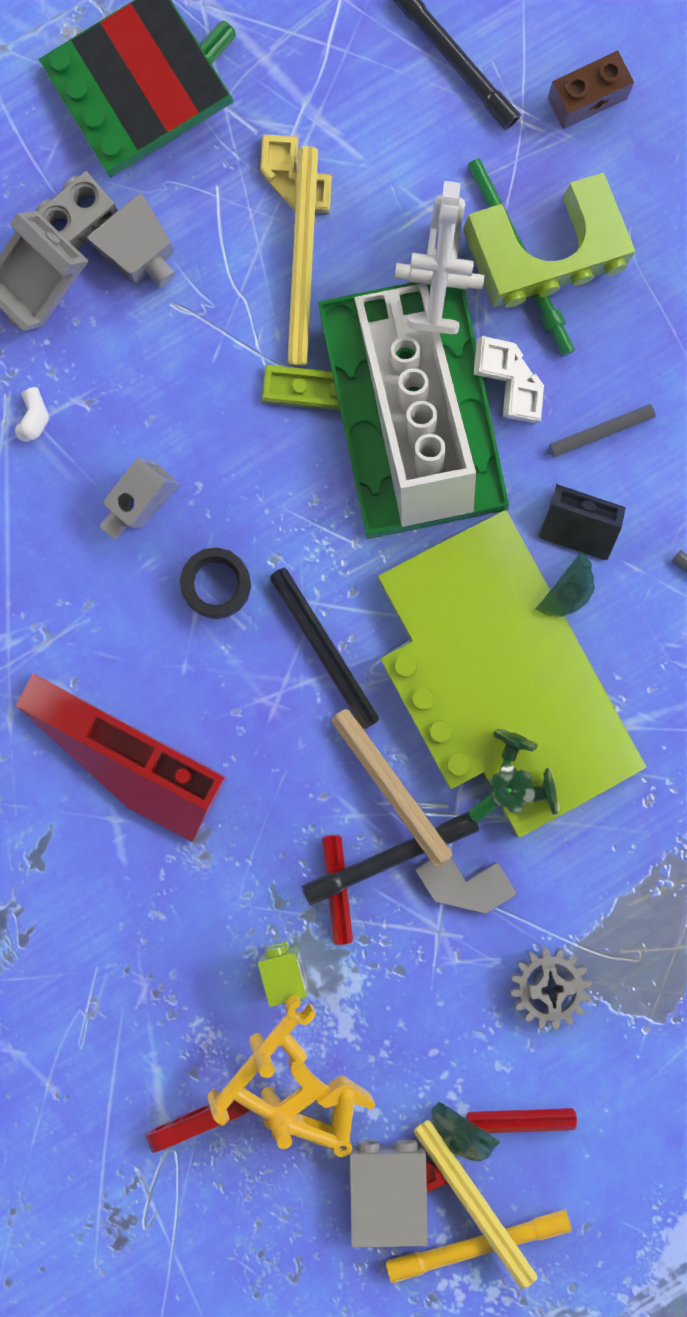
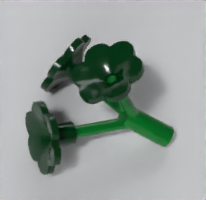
[469,728,559,822]

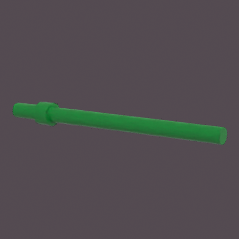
[467,158,575,357]

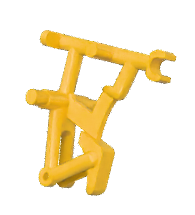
[207,994,375,1157]

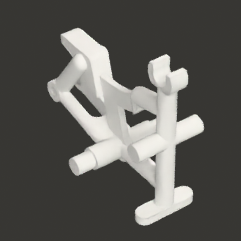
[394,181,485,334]

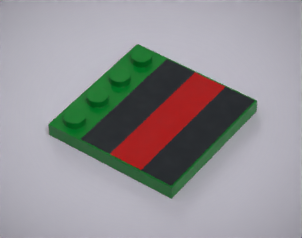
[38,0,234,178]

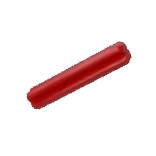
[322,834,353,945]
[466,1108,577,1134]

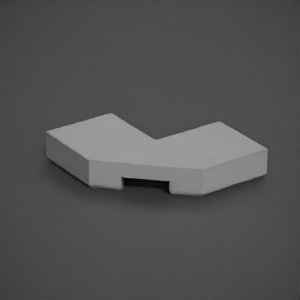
[415,858,517,914]

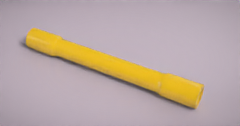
[385,1209,572,1284]

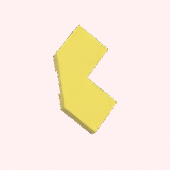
[260,134,332,214]

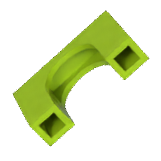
[463,172,636,308]

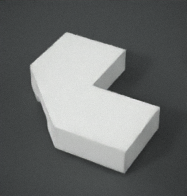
[473,336,544,424]

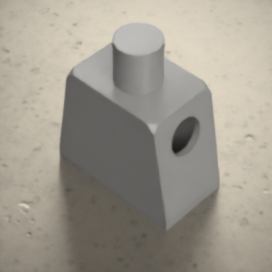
[87,192,176,288]
[99,457,181,539]

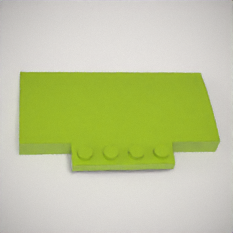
[378,510,647,838]

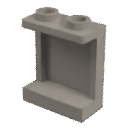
[0,211,88,331]
[350,1139,428,1247]

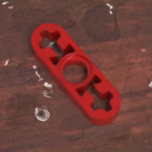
[144,1100,251,1153]

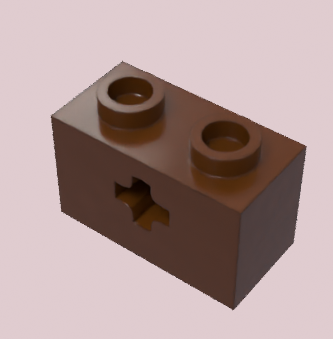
[548,50,634,129]

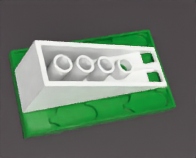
[318,282,509,539]

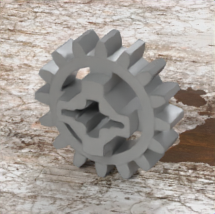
[509,946,592,1030]

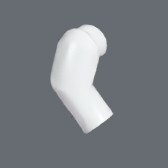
[15,387,49,442]

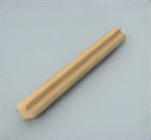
[332,709,453,867]

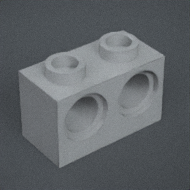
[35,171,118,250]

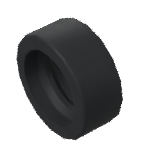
[180,547,251,619]

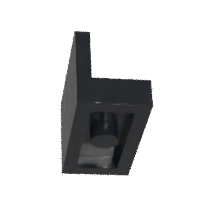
[539,484,626,560]

